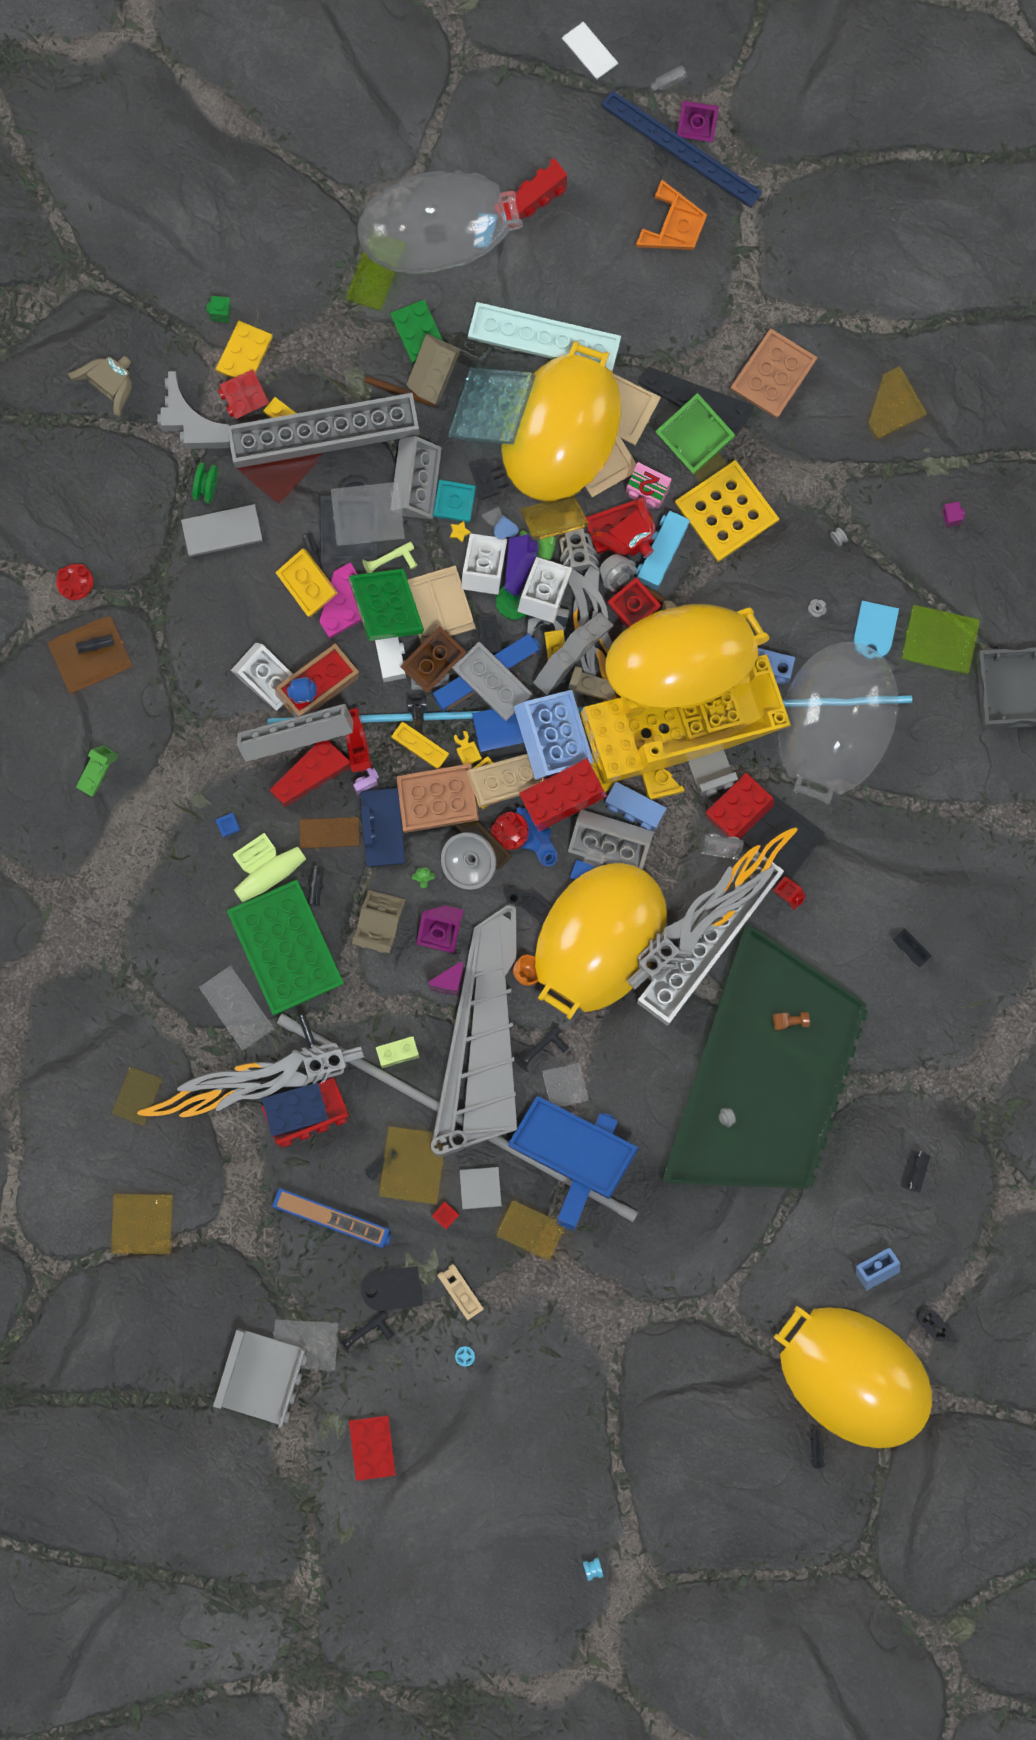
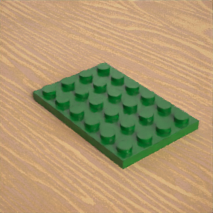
[227,880,344,1016]

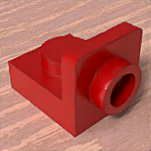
[773,876,806,910]

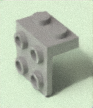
[688,750,738,796]

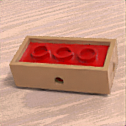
[275,643,359,718]

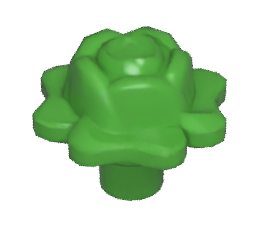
[412,868,435,888]

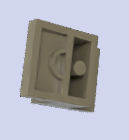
[352,890,406,954]

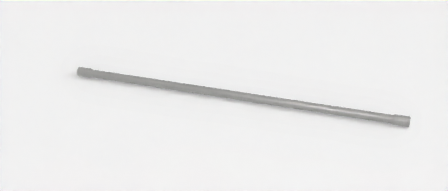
[277,1013,638,1222]

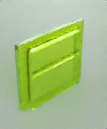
[902,605,980,674]

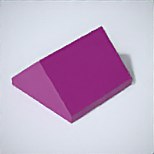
[677,100,719,142]
[428,962,464,997]

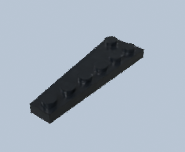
[639,366,754,437]

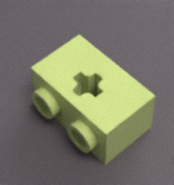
[376,1036,419,1068]

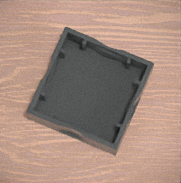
[976,647,1036,729]

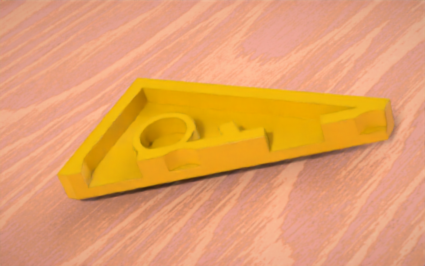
[641,768,685,800]

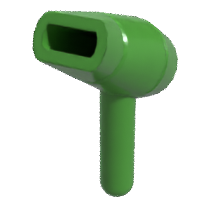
[519,530,556,561]

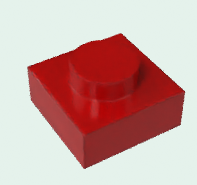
[432,1202,459,1230]

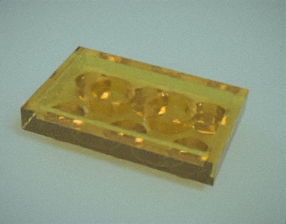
[496,1200,565,1261]

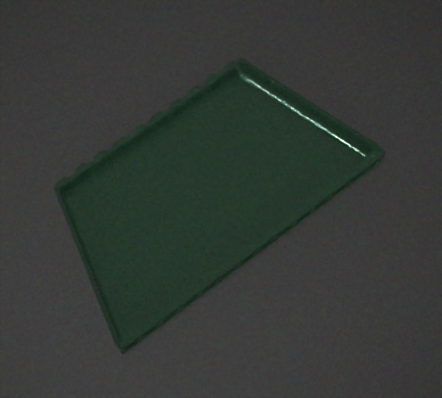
[662,924,868,1189]

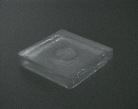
[542,1063,589,1107]

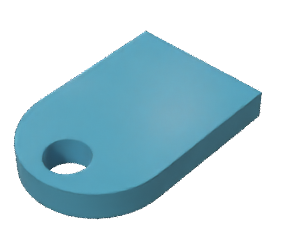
[854,601,899,660]

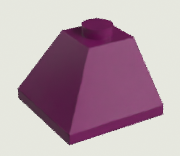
[416,905,464,953]

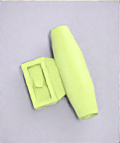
[233,833,306,902]

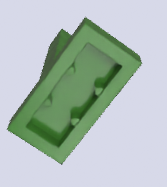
[76,745,119,797]

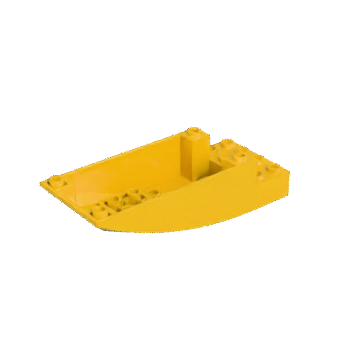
[580,654,791,785]

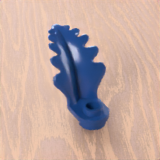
[516,807,557,866]

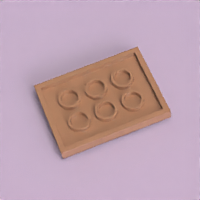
[730,328,817,419]
[397,764,479,833]

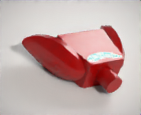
[590,496,655,558]

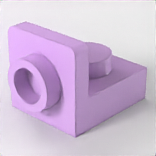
[353,768,379,795]

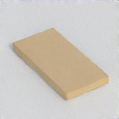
[467,754,546,807]

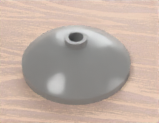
[441,832,496,890]

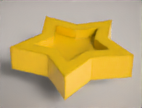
[450,521,471,543]

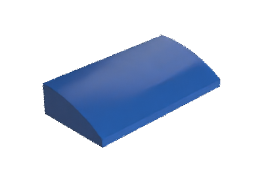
[472,709,524,752]

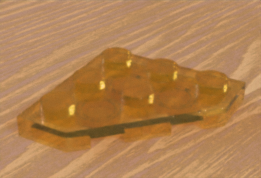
[868,366,927,440]

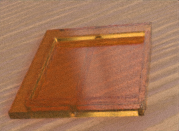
[48,616,133,694]

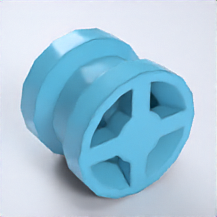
[455,1346,475,1367]
[583,1558,603,1581]

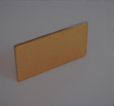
[299,817,359,848]

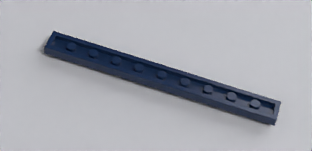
[601,90,762,208]

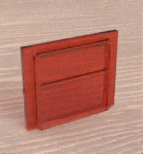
[236,453,323,504]

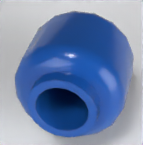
[287,677,317,704]

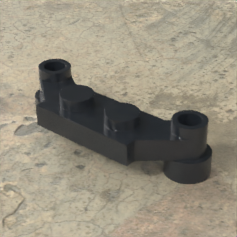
[506,890,552,925]

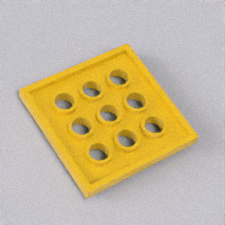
[674,460,779,562]

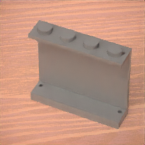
[213,1328,308,1427]

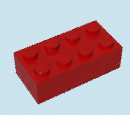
[519,758,607,832]

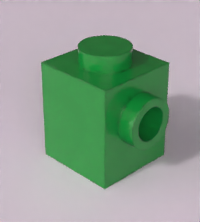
[207,296,232,323]

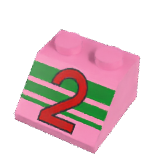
[626,462,672,509]

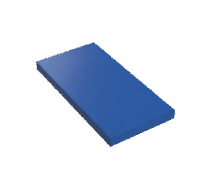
[508,1096,639,1199]

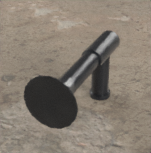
[514,1026,569,1072]
[336,1311,394,1355]

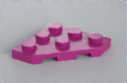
[320,562,361,639]

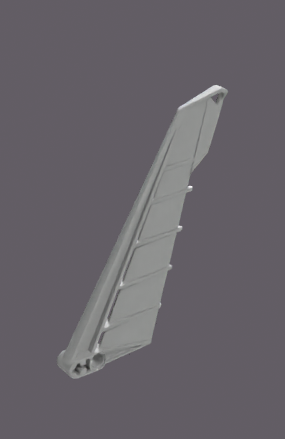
[431,905,517,1157]

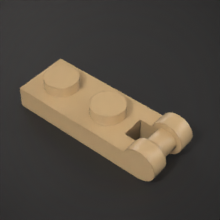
[437,1264,484,1320]

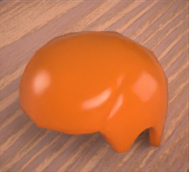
[513,954,538,986]

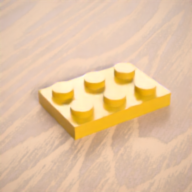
[216,321,273,379]
[275,549,338,617]

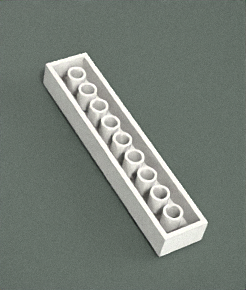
[637,852,784,1026]

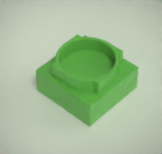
[655,393,736,475]

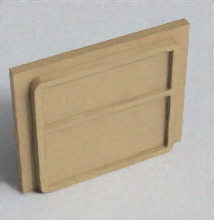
[613,374,661,446]
[584,434,637,498]
[408,566,476,644]

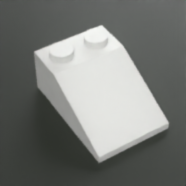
[461,533,507,594]
[518,557,572,623]
[231,643,293,711]

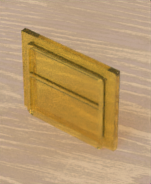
[520,495,589,540]
[379,1126,445,1205]

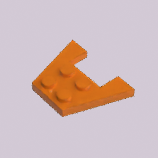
[636,180,707,250]

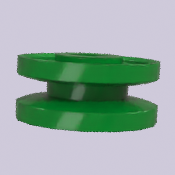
[192,462,218,504]

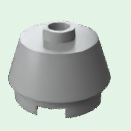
[600,554,638,592]

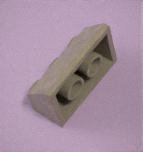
[407,334,461,404]

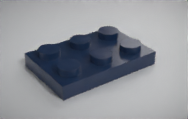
[262,1083,328,1137]

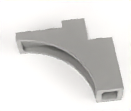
[157,371,230,449]
[533,613,613,695]

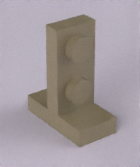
[568,666,615,701]

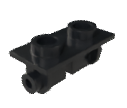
[901,1150,931,1193]

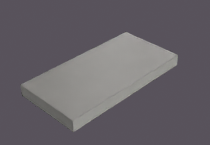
[181,504,263,557]
[452,642,533,722]

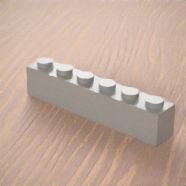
[237,704,353,762]

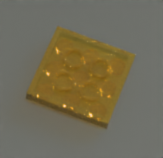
[111,1194,173,1255]

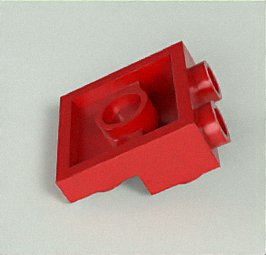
[218,369,269,419]

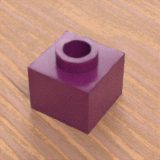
[942,502,965,528]

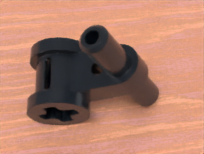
[407,695,427,733]

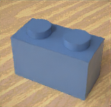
[856,1248,900,1291]

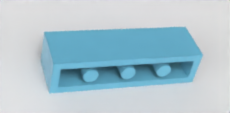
[635,511,690,590]

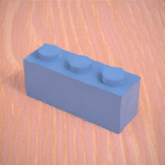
[604,782,667,831]

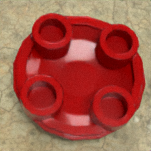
[56,564,93,600]
[491,812,529,850]

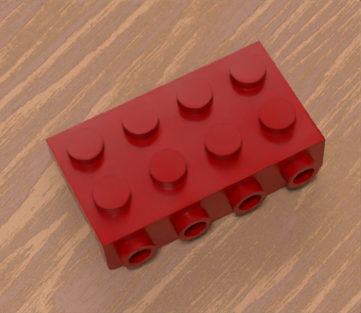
[261,1077,350,1148]

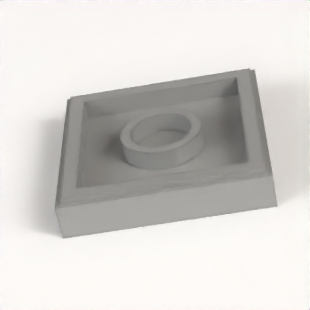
[460,1167,501,1210]

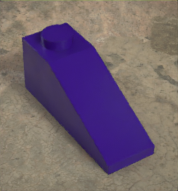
[505,534,539,597]

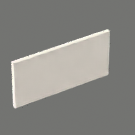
[562,22,618,79]

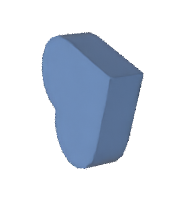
[493,515,518,539]

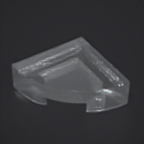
[482,507,503,527]

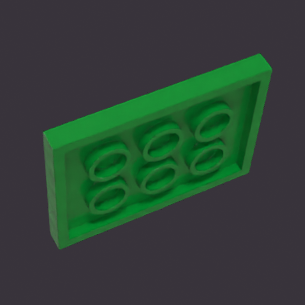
[348,569,424,641]

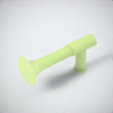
[362,542,418,573]

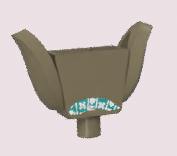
[68,356,132,417]

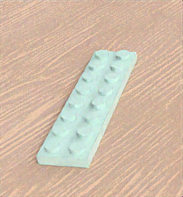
[468,302,621,372]

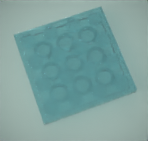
[448,367,535,445]

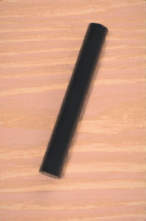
[297,1013,321,1069]

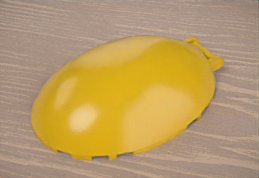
[502,341,622,502]
[605,604,769,710]
[535,863,667,1020]
[773,1306,932,1448]

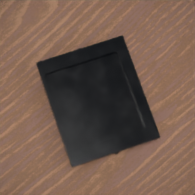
[321,495,378,564]
[739,793,825,878]

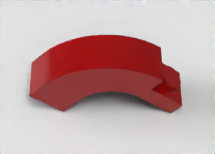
[345,708,372,773]

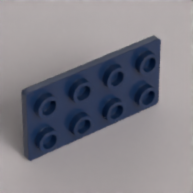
[361,788,405,867]

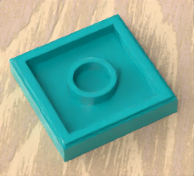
[433,480,476,523]

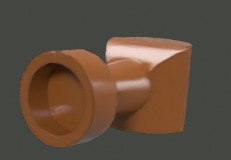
[773,1012,810,1031]

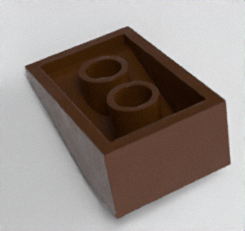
[400,626,467,693]

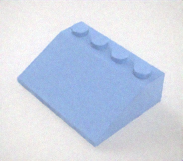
[513,690,594,780]

